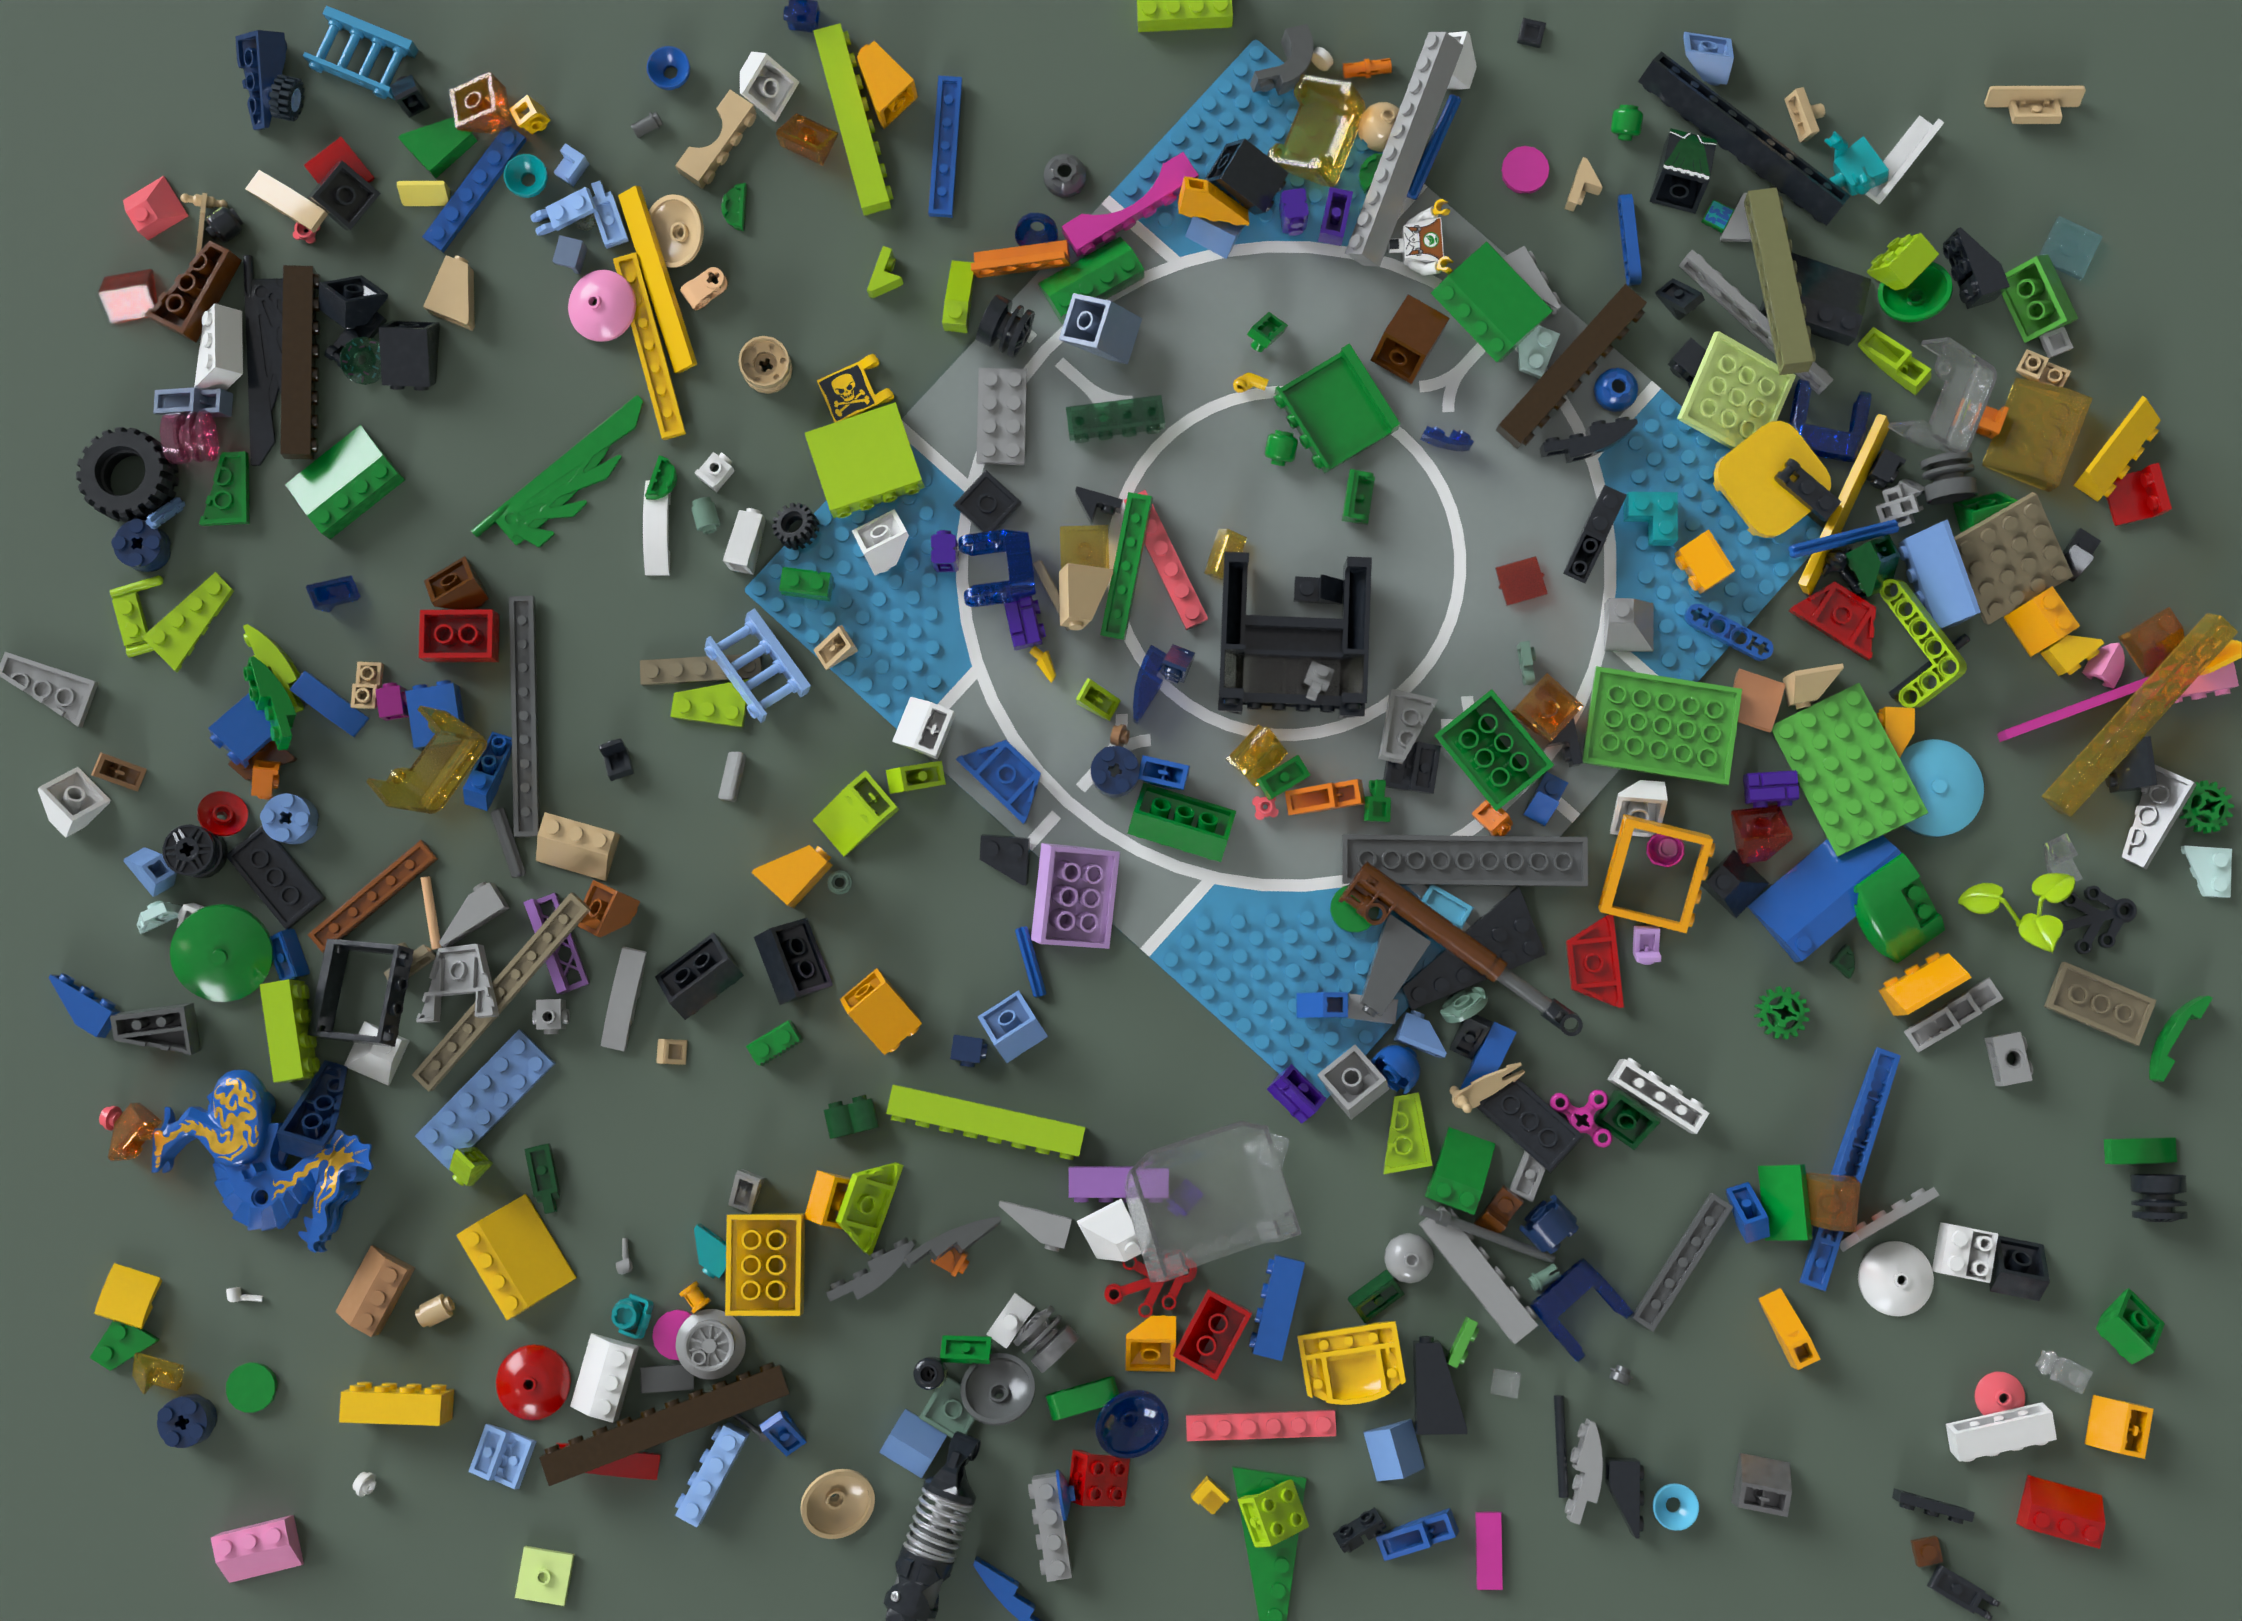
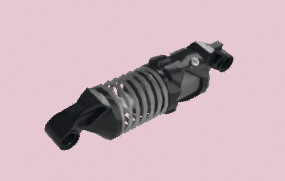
[883,1431,981,1621]

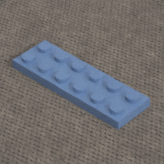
[415,1029,556,1170]

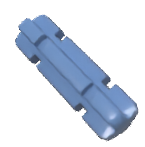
[145,497,185,529]

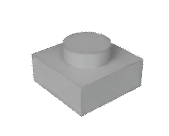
[2039,326,2074,359]

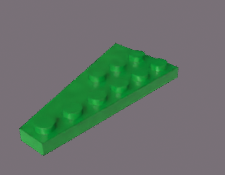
[1232,1466,1306,1621]

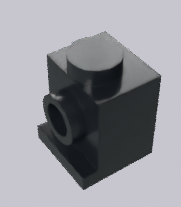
[1866,449,1906,490]

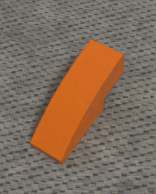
[1285,779,1365,816]

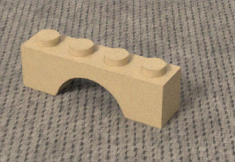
[675,90,757,189]

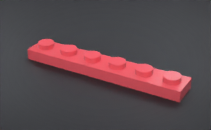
[1124,490,1208,630]
[1186,1410,1336,1441]

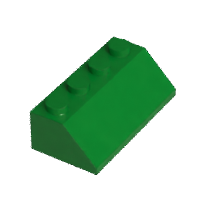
[1038,236,1144,324]
[1127,783,1236,862]

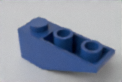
[463,731,512,811]
[48,973,120,1038]

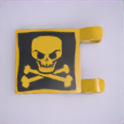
[817,354,894,422]

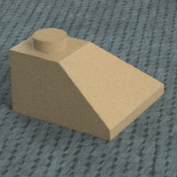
[1783,663,1844,709]

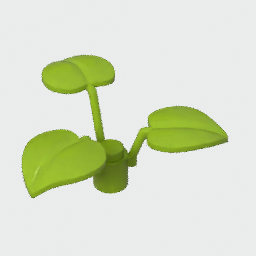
[1958,873,2075,952]

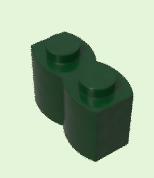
[823,1095,879,1139]

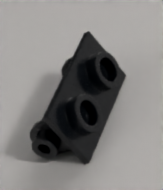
[1333,1507,1387,1553]

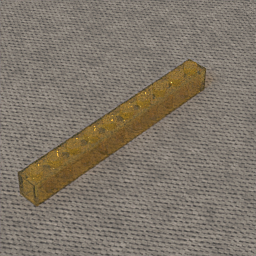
[2041,613,2238,817]

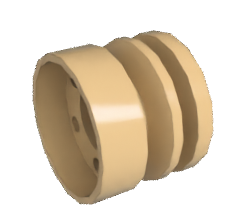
[738,336,793,394]

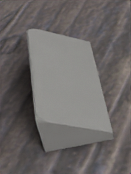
[718,752,746,802]

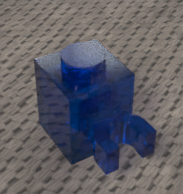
[783,0,820,33]

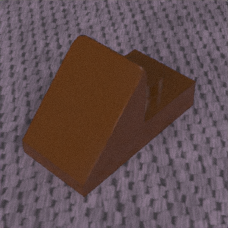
[1474,1185,1524,1234]

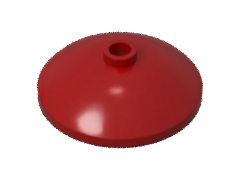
[496,1344,571,1420]

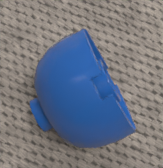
[1371,1045,1420,1094]

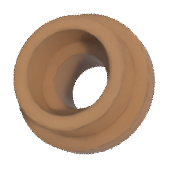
[1110,724,1130,747]

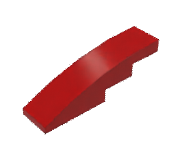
[556,1442,661,1480]

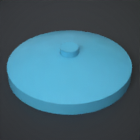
[1900,739,1984,837]

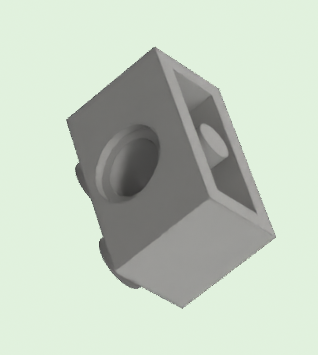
[1984,1032,2033,1086]

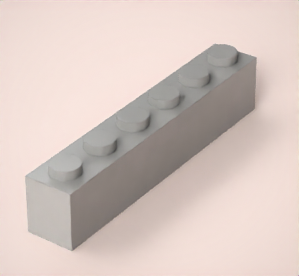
[1418,1206,1538,1344]

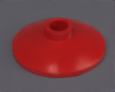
[197,791,248,836]

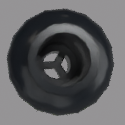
[205,207,243,243]
[913,1357,948,1390]

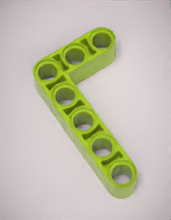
[1880,579,1967,708]

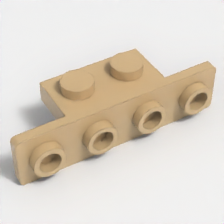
[1984,86,2086,124]

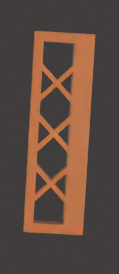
[971,240,1070,278]

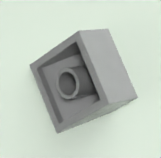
[1317,1045,1389,1120]

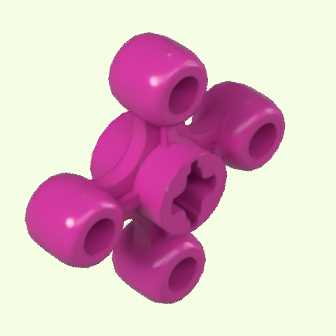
[1550,1090,1612,1148]

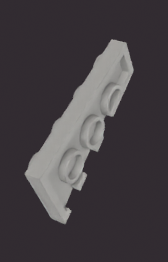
[2122,765,2196,870]
[1839,1187,1939,1252]

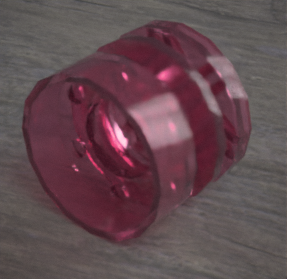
[160,411,219,465]

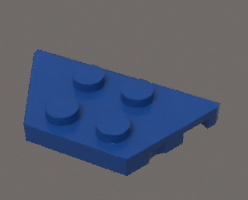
[956,740,1041,825]

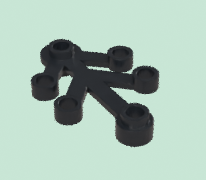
[2060,886,2137,954]

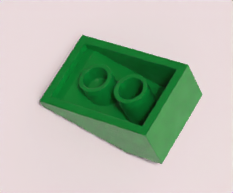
[1424,1127,1495,1215]

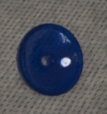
[1095,1390,1169,1459]

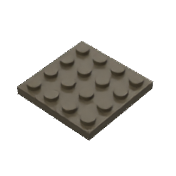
[1954,492,2073,625]

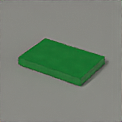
[1758,1164,1813,1241]

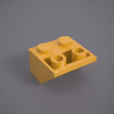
[2085,1395,2154,1459]

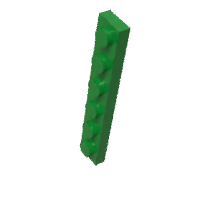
[1100,492,1153,640]

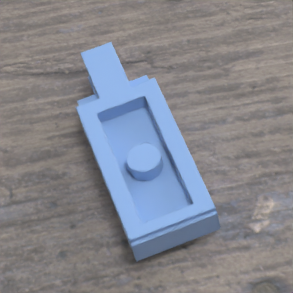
[591,181,629,249]

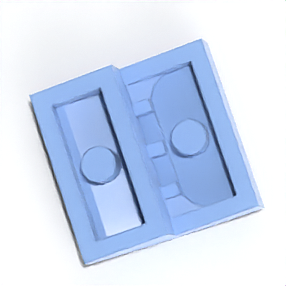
[468,1424,537,1489]

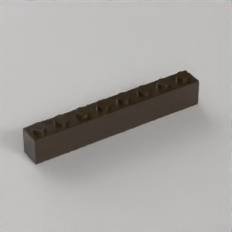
[280,265,321,460]
[1496,284,1647,449]

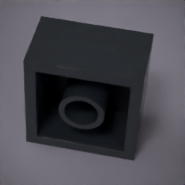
[307,161,381,230]

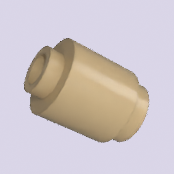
[415,1294,455,1328]

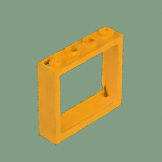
[1598,814,1715,933]

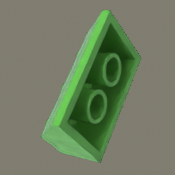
[2002,254,2078,343]

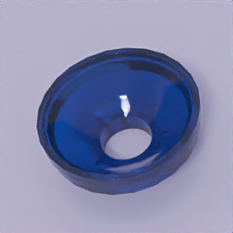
[1015,213,1058,246]

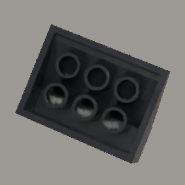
[1759,253,1871,346]

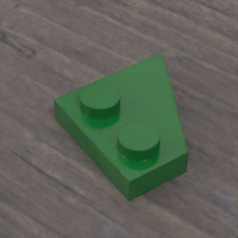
[89,1320,160,1371]

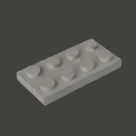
[976,368,1027,465]

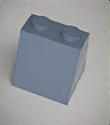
[1059,293,1142,364]

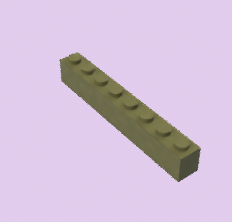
[1744,187,1816,375]

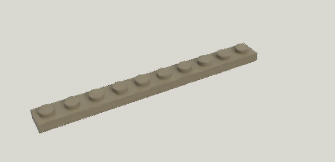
[412,893,591,1092]

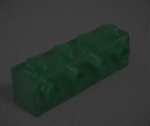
[1066,395,1165,443]

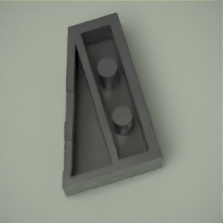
[110,1003,201,1055]

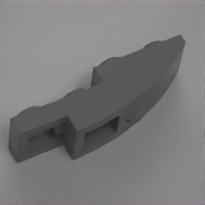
[826,1237,916,1302]

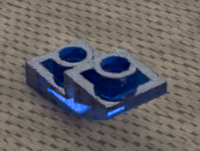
[1420,426,1474,451]

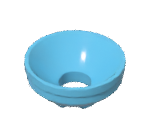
[1652,1483,1699,1531]

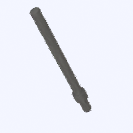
[1419,1205,1556,1264]

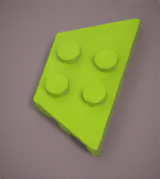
[836,1162,904,1256]

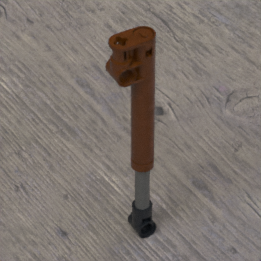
[1338,862,1583,1036]

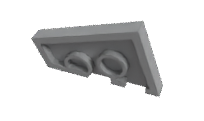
[1378,689,1439,764]

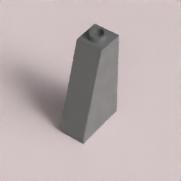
[1360,914,1431,1017]

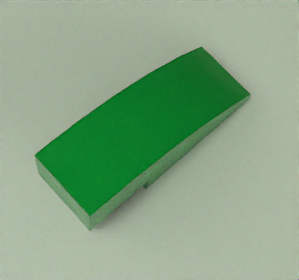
[2104,1137,2177,1164]

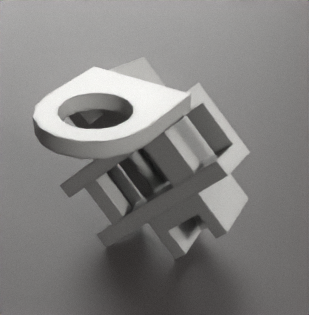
[1875,479,1924,528]

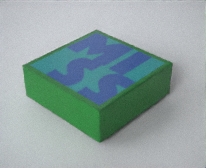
[1701,199,1735,233]

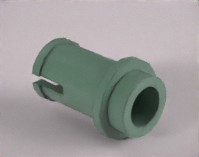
[1527,1263,1561,1291]

